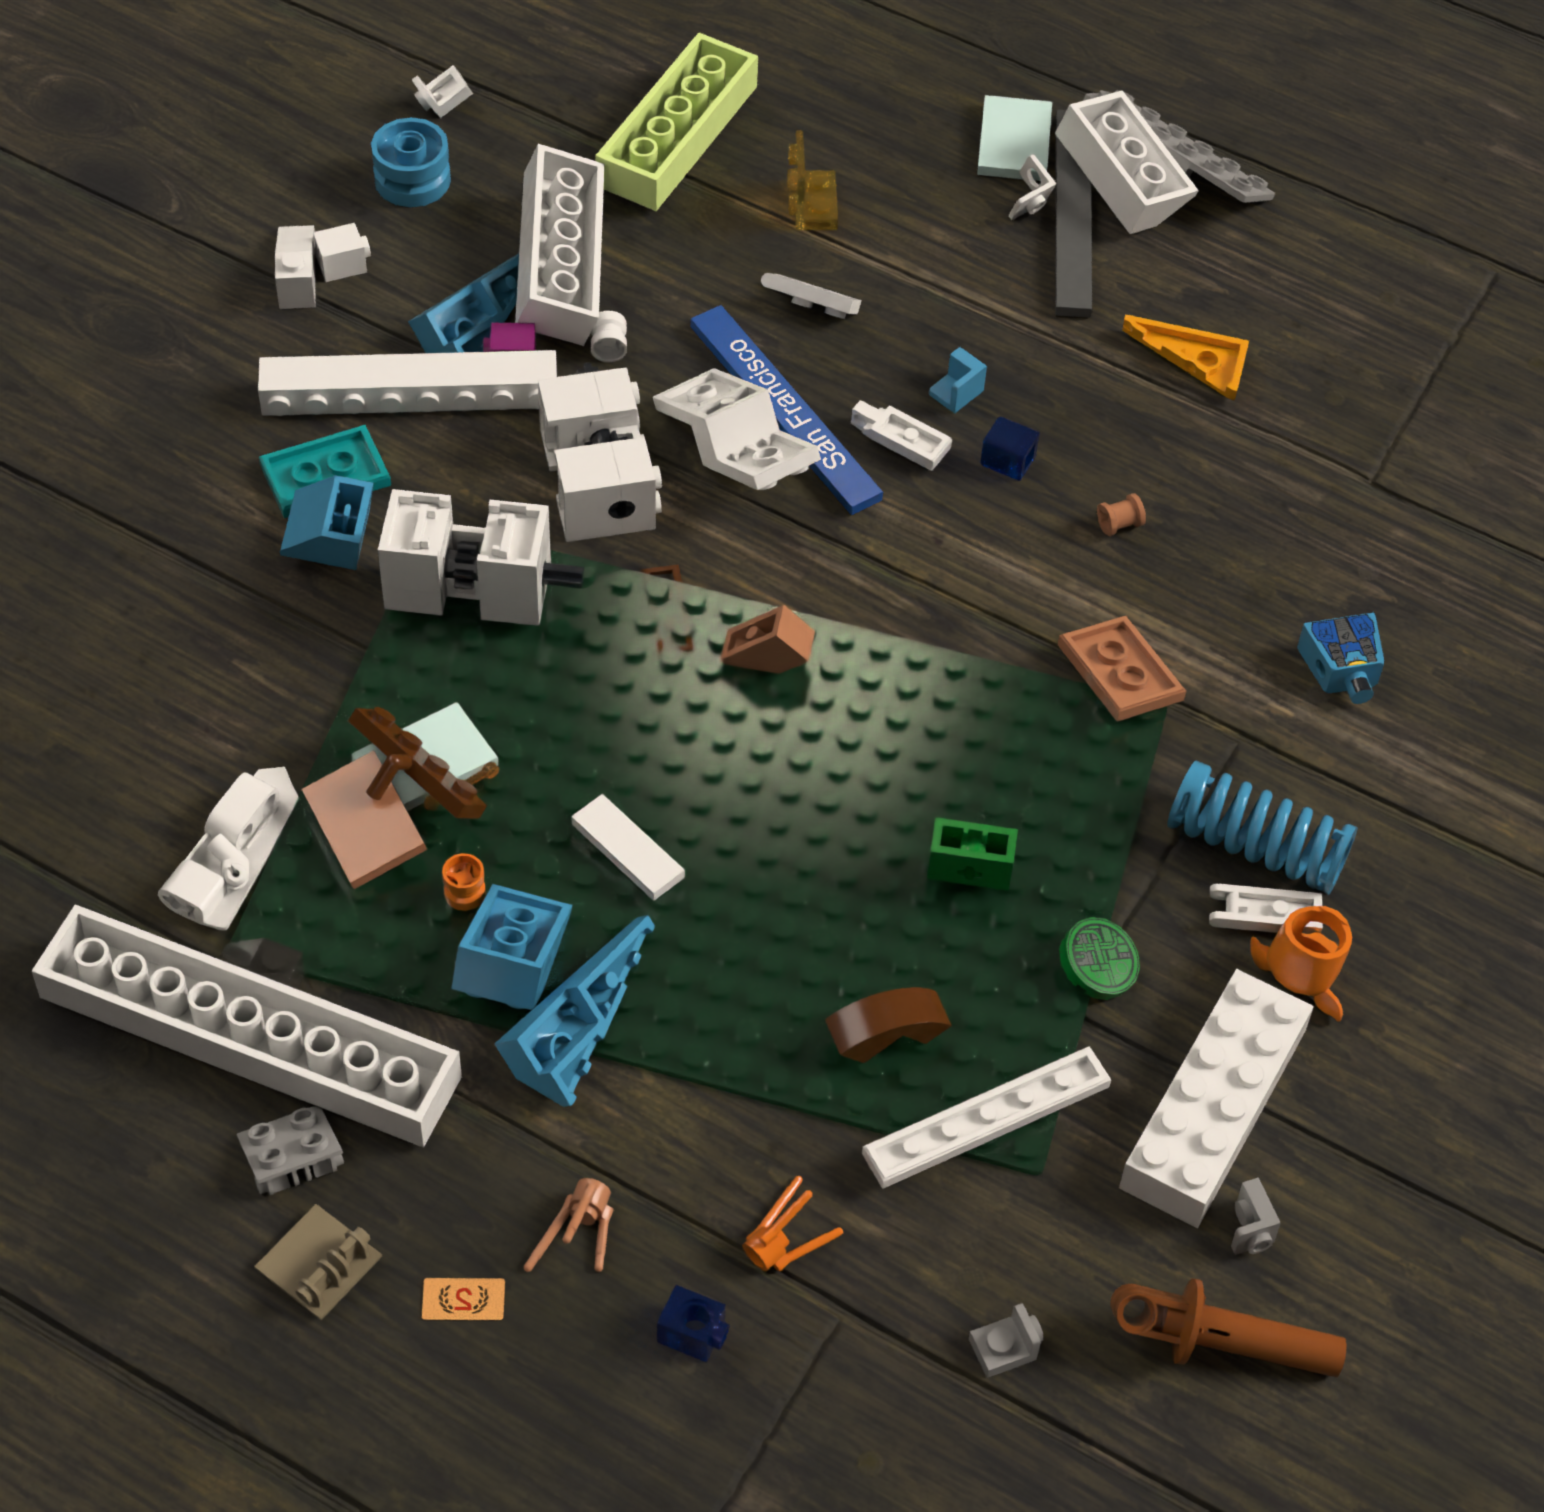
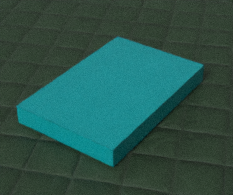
[259,425,391,518]

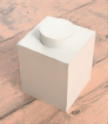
[313,223,371,282]

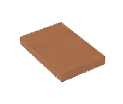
[1058,616,1186,721]
[302,750,427,889]

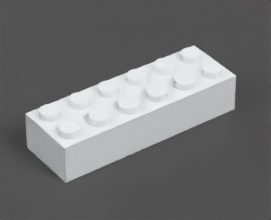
[515,144,604,346]
[1119,969,1314,1228]

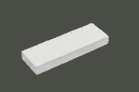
[572,794,685,901]

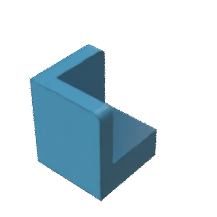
[929,347,987,414]

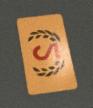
[422,1278,505,1320]

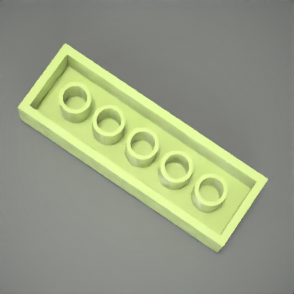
[595,33,758,211]

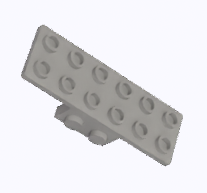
[1083,90,1275,203]

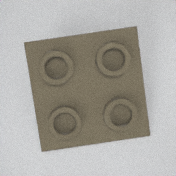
[254,1204,382,1320]

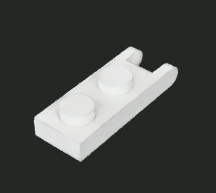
[761,273,862,319]
[1209,884,1323,934]

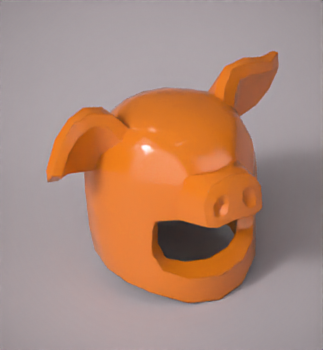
[1250,906,1352,1022]

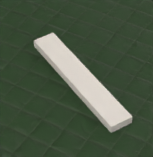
[862,1046,1111,1189]

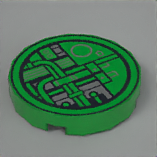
[1059,917,1140,1000]

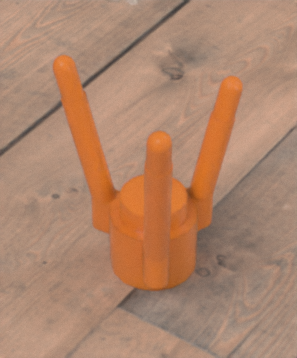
[742,1176,843,1272]

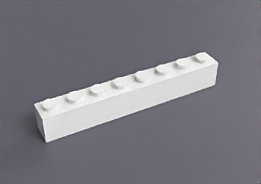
[258,350,557,416]

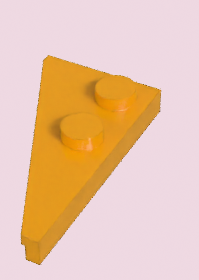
[1122,314,1249,400]

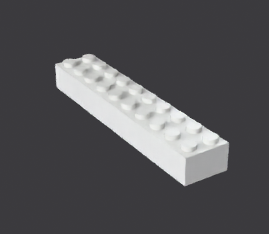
[32,905,462,1148]

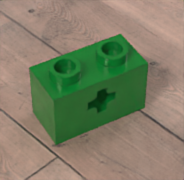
[927,817,1018,891]

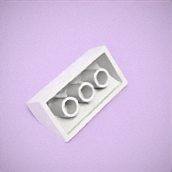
[1055,91,1198,234]

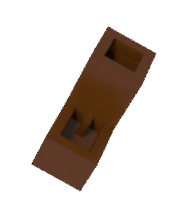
[825,987,952,1063]

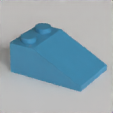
[451,884,572,1010]

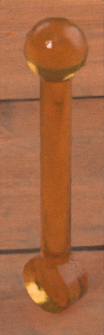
[424,762,499,811]

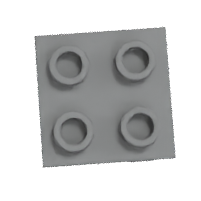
[237,1105,344,1195]

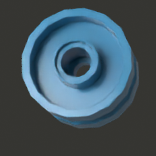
[371,118,451,207]

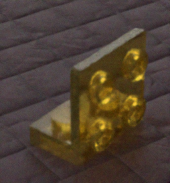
[787,131,838,230]

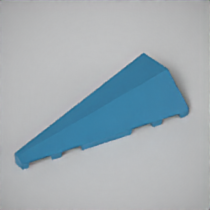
[408,253,519,353]
[494,915,655,1107]

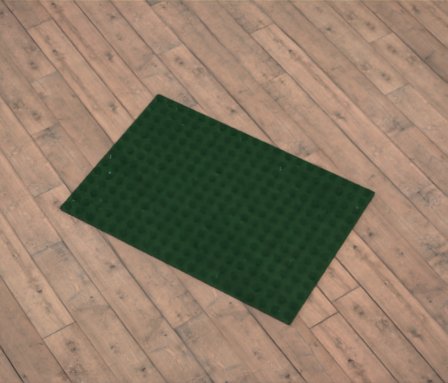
[229,550,1167,1176]

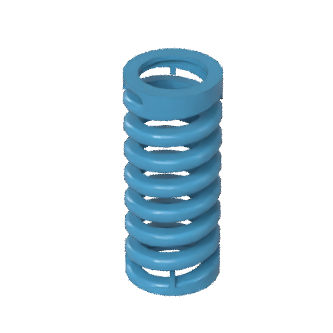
[1167,760,1358,895]

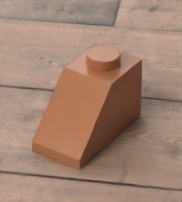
[720,605,815,674]

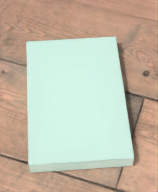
[977,95,1052,181]
[352,702,498,811]

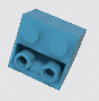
[280,475,373,570]

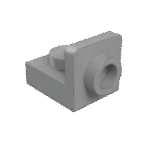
[1231,1178,1281,1255]
[969,1303,1043,1378]

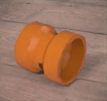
[442,853,486,911]

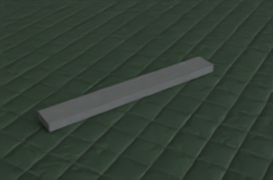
[1055,110,1092,318]

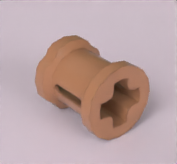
[1097,493,1146,536]

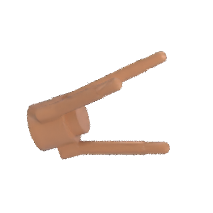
[524,1178,614,1272]

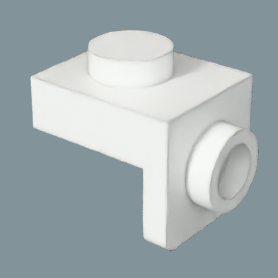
[412,65,473,118]

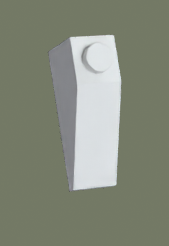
[275,225,316,309]

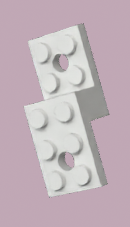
[653,368,821,490]

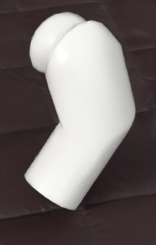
[207,833,249,890]

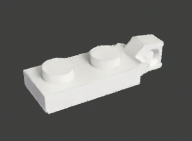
[851,400,952,471]

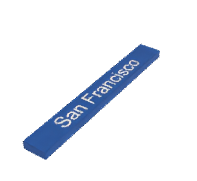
[691,305,883,515]

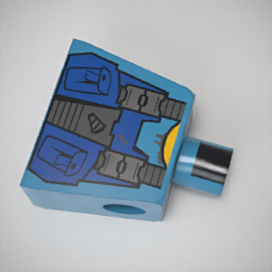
[1297,613,1384,704]

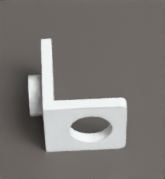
[1008,154,1056,220]

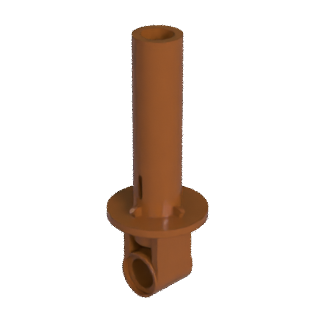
[1110,1278,1347,1378]

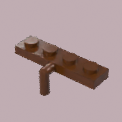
[348,707,488,819]

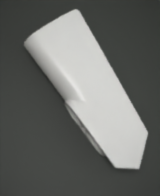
[158,767,299,931]

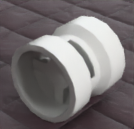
[591,311,627,362]

